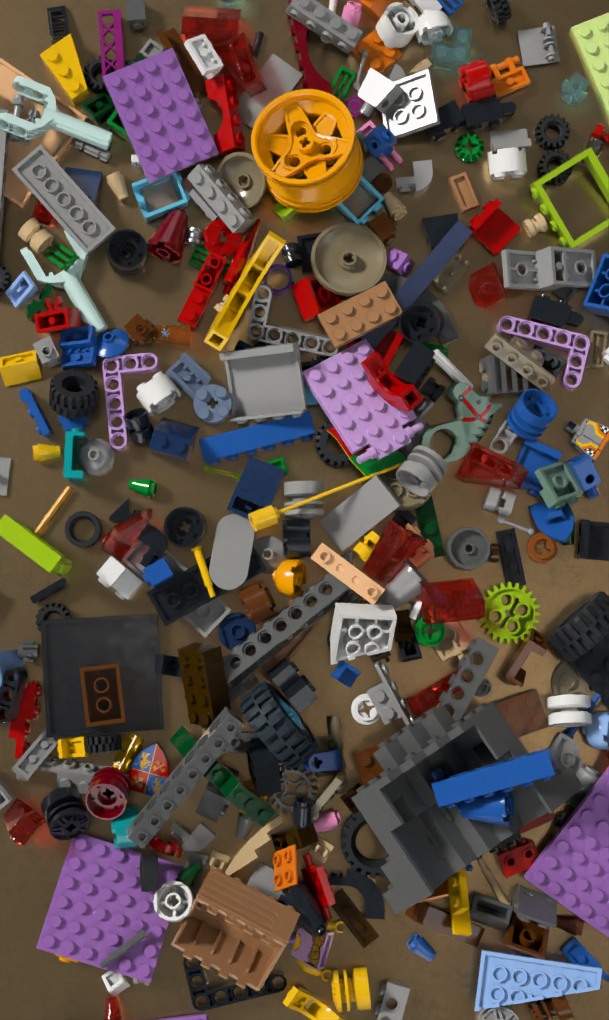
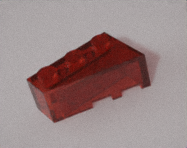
[213,32,268,97]
[455,442,529,488]
[362,519,428,584]
[3,797,47,846]

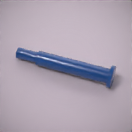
[563,693,601,739]

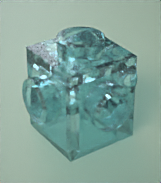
[560,72,591,106]

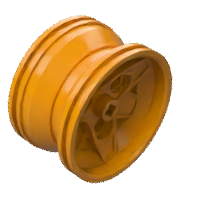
[251,89,364,213]

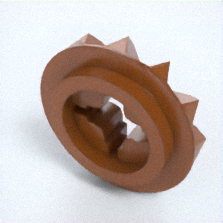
[527,532,558,563]

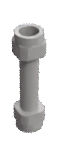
[8,95,25,142]

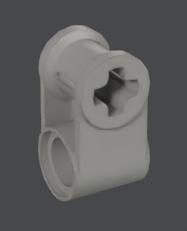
[489,419,518,457]

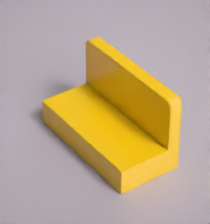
[0,350,42,386]

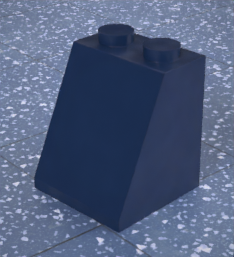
[148,417,200,464]

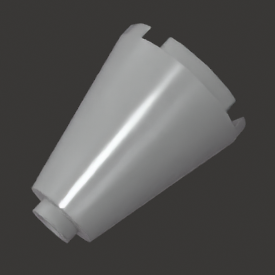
[378,559,431,610]

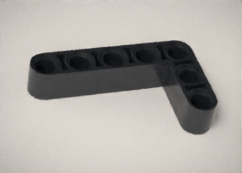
[0,667,28,724]
[183,958,287,1011]

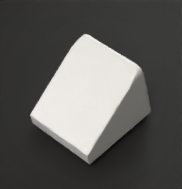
[101,971,130,996]

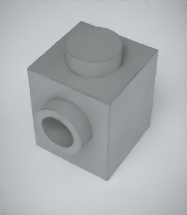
[33,336,61,368]

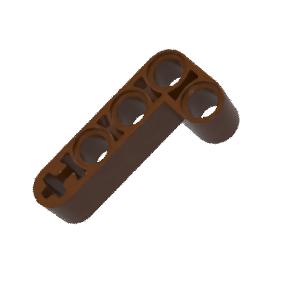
[405,901,485,947]

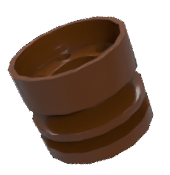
[528,995,574,1020]

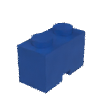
[142,557,175,588]

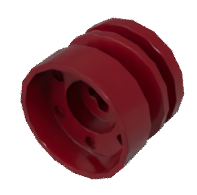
[85,767,131,820]

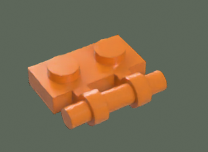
[489,56,531,98]

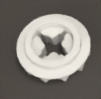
[351,694,380,725]

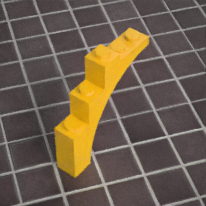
[203,231,286,351]

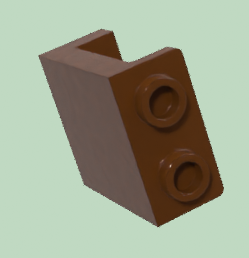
[505,628,548,687]

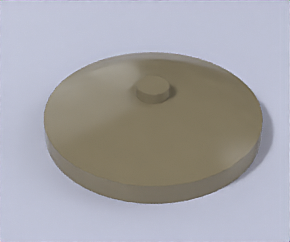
[310,222,387,296]

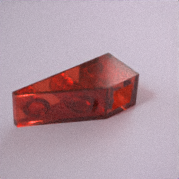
[406,669,467,716]

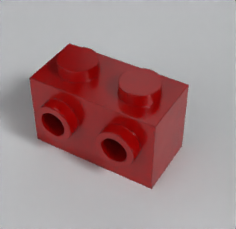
[495,838,539,878]

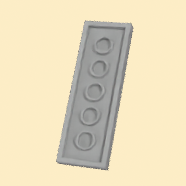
[12,144,117,255]
[121,541,232,638]

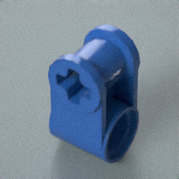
[303,749,343,772]

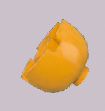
[273,559,307,598]

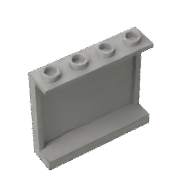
[219,342,308,424]

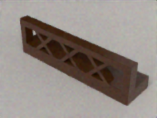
[157,28,207,99]

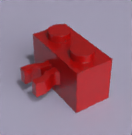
[34,296,81,333]

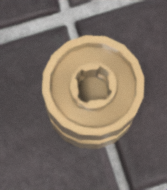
[18,218,54,254]

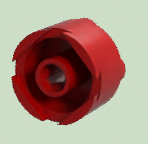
[458,59,495,103]

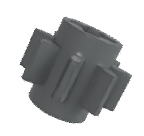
[18,640,40,663]

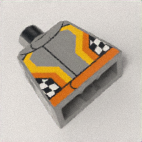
[565,418,609,462]

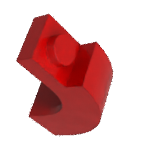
[360,352,423,412]

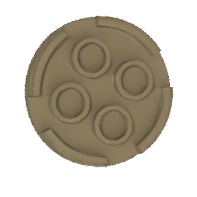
[378,456,432,511]
[551,659,604,711]

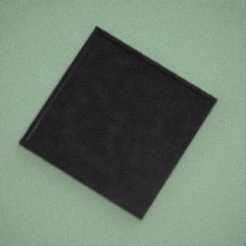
[40,613,164,738]

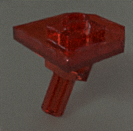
[468,262,508,309]

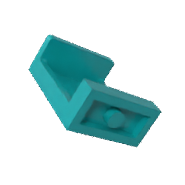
[63,428,90,482]

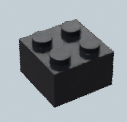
[245,739,284,797]

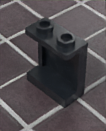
[577,519,609,561]

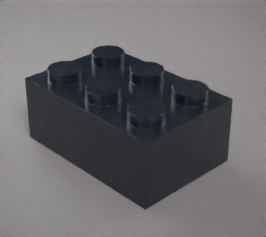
[394,340,436,390]

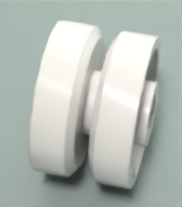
[547,694,592,727]

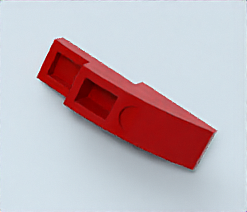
[177,251,227,330]
[9,680,42,759]

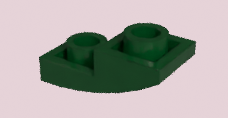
[26,284,56,322]

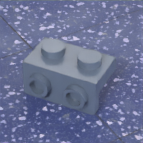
[165,352,212,400]

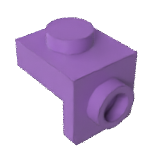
[386,247,414,277]

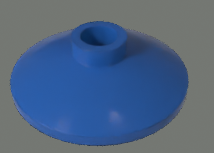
[97,328,129,358]

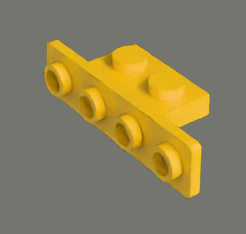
[448,868,472,936]

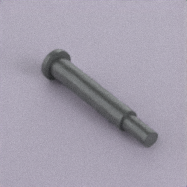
[100,928,148,968]

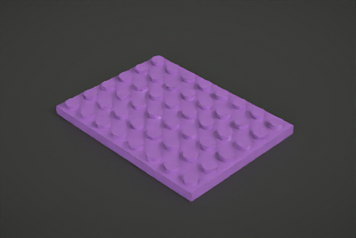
[524,767,609,938]

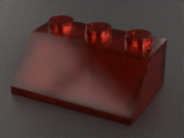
[181,5,241,46]
[421,578,485,624]

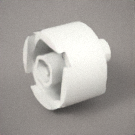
[375,2,419,49]
[487,147,528,181]
[136,371,181,416]

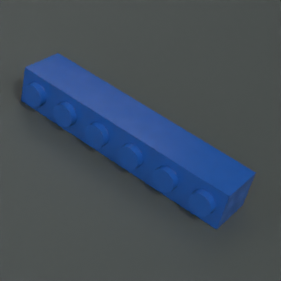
[199,411,316,466]
[431,748,558,808]

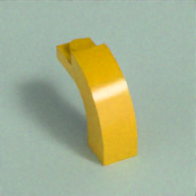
[282,986,347,1020]

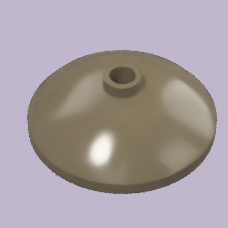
[216,152,267,209]

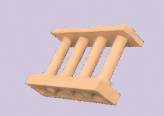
[310,542,385,605]

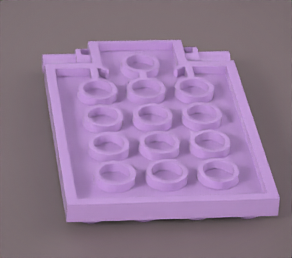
[302,339,424,464]

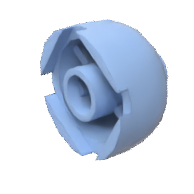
[582,711,609,751]

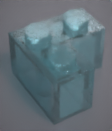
[430,26,473,71]

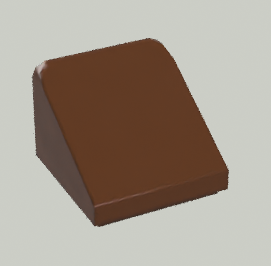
[340,783,361,812]

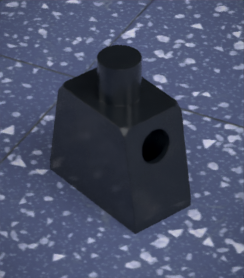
[421,213,458,251]

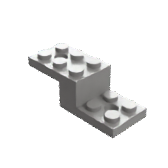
[501,246,596,292]

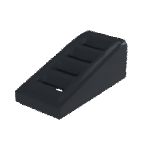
[47,5,70,45]

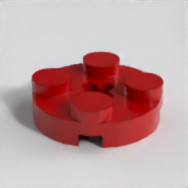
[203,218,242,257]
[146,836,183,858]

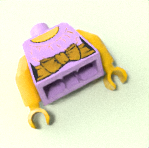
[288,920,344,982]

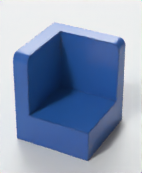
[331,660,361,688]

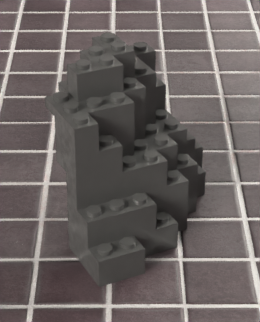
[351,702,583,915]

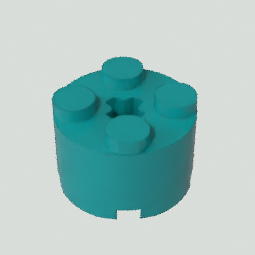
[111,807,140,849]

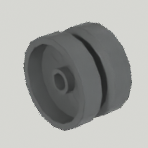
[446,527,490,571]

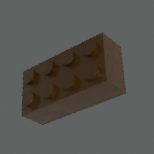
[178,642,231,727]

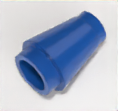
[407,933,436,961]

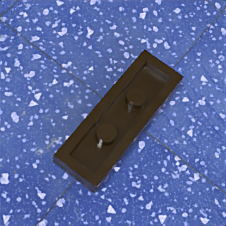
[331,888,379,948]

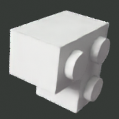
[96,556,144,600]

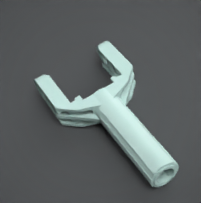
[0,76,113,151]
[20,229,108,336]

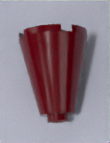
[146,208,188,263]

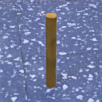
[34,486,74,537]

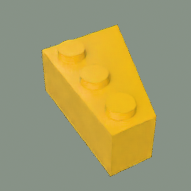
[40,33,90,106]

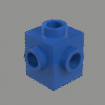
[363,124,397,158]

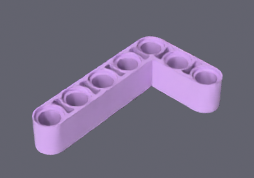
[497,316,590,391]
[103,353,159,451]

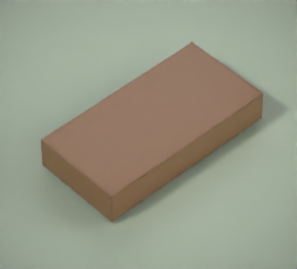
[448,171,480,214]

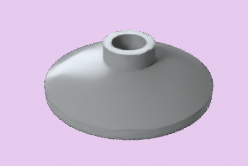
[253,536,287,574]

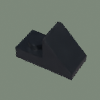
[109,498,150,523]

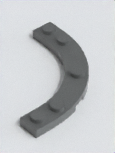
[340,274,459,346]

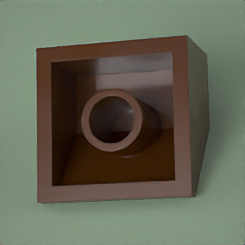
[503,913,550,960]

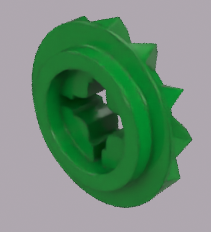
[455,132,485,162]
[414,615,446,646]

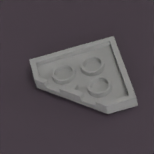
[550,732,587,809]

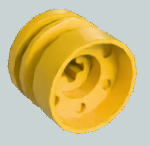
[331,967,371,1013]

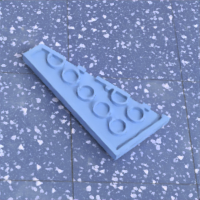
[474,950,602,1011]

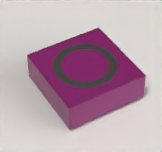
[343,94,364,119]

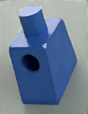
[566,454,601,499]

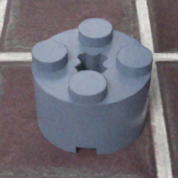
[193,384,232,425]

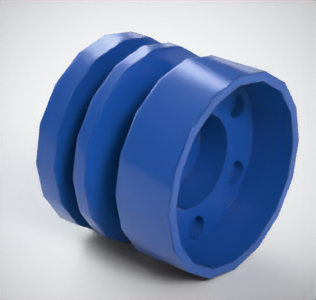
[507,389,558,440]

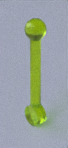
[204,465,242,480]

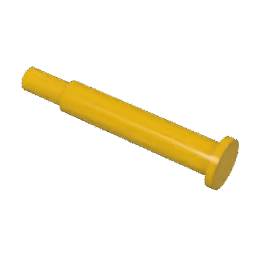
[191,546,216,598]

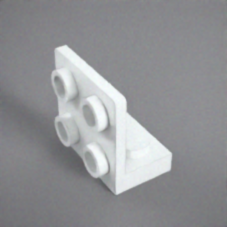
[184,34,224,80]

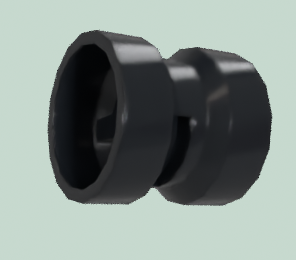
[281,242,303,269]
[420,376,446,403]

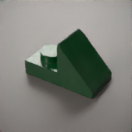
[80,91,115,125]

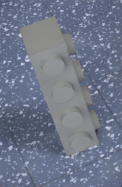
[285,0,363,54]
[187,164,256,233]

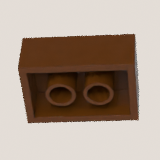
[79,662,126,727]

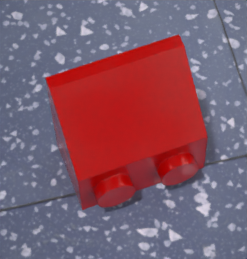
[291,276,342,321]

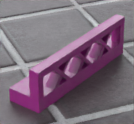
[98,9,125,85]

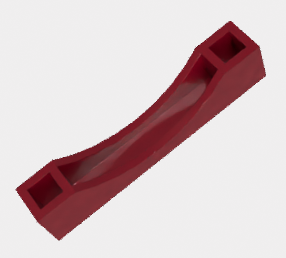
[285,0,333,95]

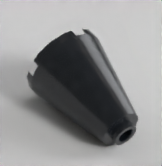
[278,881,328,937]

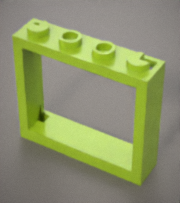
[529,147,609,248]
[0,514,72,577]

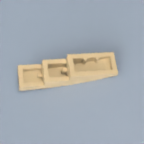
[225,814,283,876]

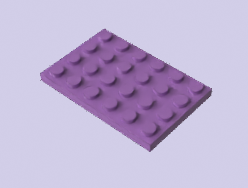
[102,48,219,183]

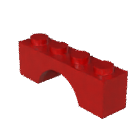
[205,74,246,156]

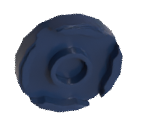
[218,613,257,650]

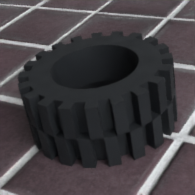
[340,811,389,878]

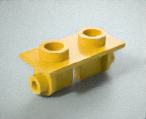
[112,732,145,773]

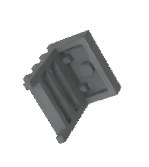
[479,355,534,397]

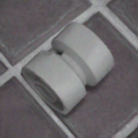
[483,486,516,517]

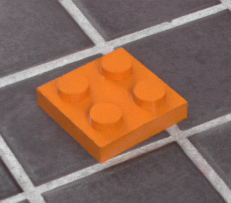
[351,29,403,74]

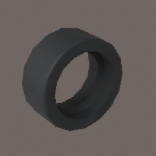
[64,511,102,548]
[140,853,158,892]

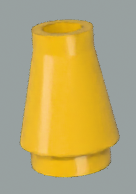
[33,443,61,462]

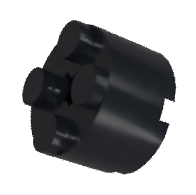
[282,519,311,559]

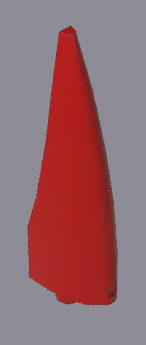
[221,219,261,295]

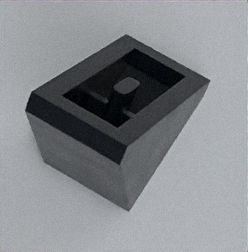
[397,629,422,662]

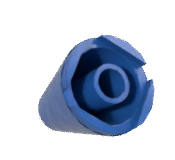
[457,790,515,826]

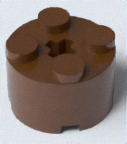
[238,579,279,624]

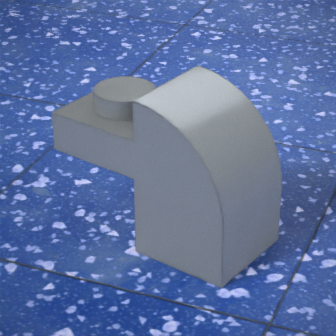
[395,160,433,196]
[170,821,216,852]

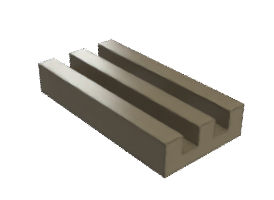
[585,329,609,370]

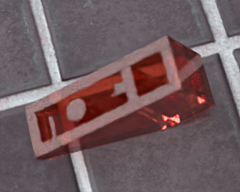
[101,508,152,561]

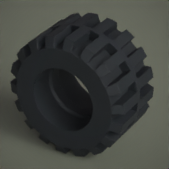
[49,370,98,419]
[315,420,353,468]

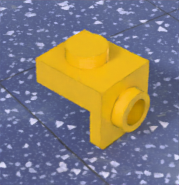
[57,736,90,759]

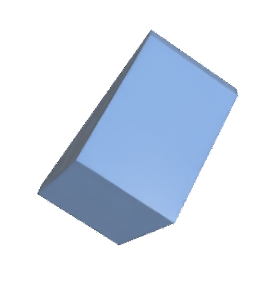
[5,271,40,308]

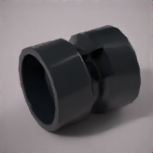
[123,408,154,443]

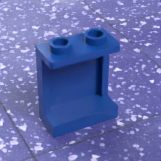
[507,439,563,497]

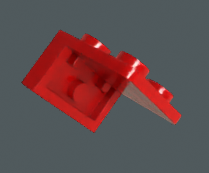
[469,198,520,255]

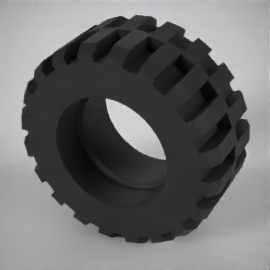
[548,591,609,662]

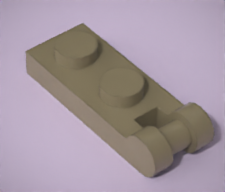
[312,769,346,820]

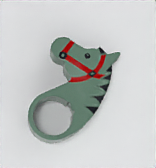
[419,383,503,463]

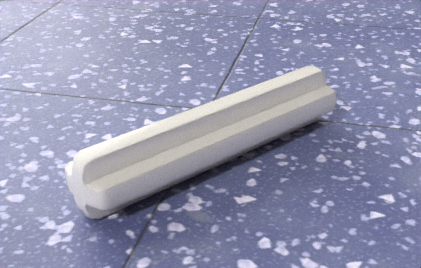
[433,349,474,389]

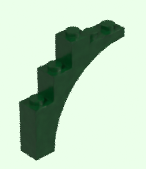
[170,726,276,827]

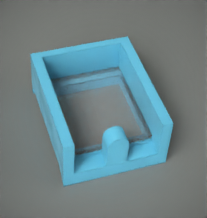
[132,172,190,223]
[335,176,384,226]

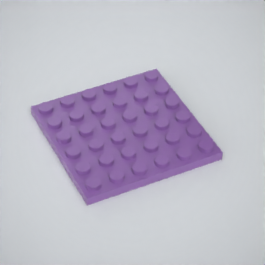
[36,834,185,983]

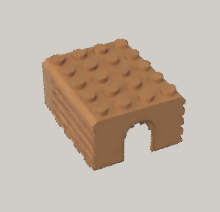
[171,867,300,991]

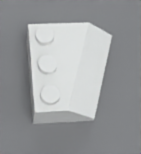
[330,603,397,665]

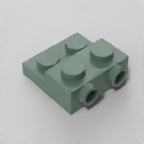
[534,460,584,510]

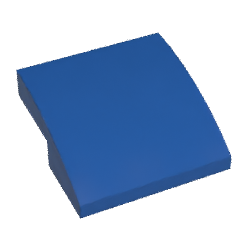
[59,325,97,370]

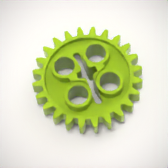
[477,581,541,644]

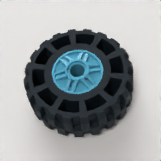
[240,682,318,768]

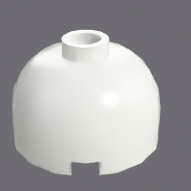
[415,9,453,46]
[153,881,194,923]

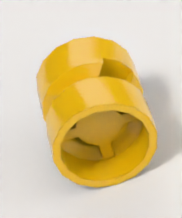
[352,530,389,566]

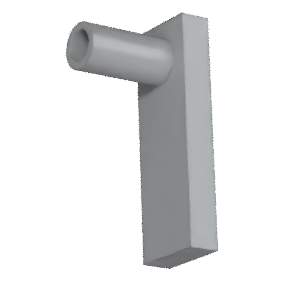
[12,728,64,782]

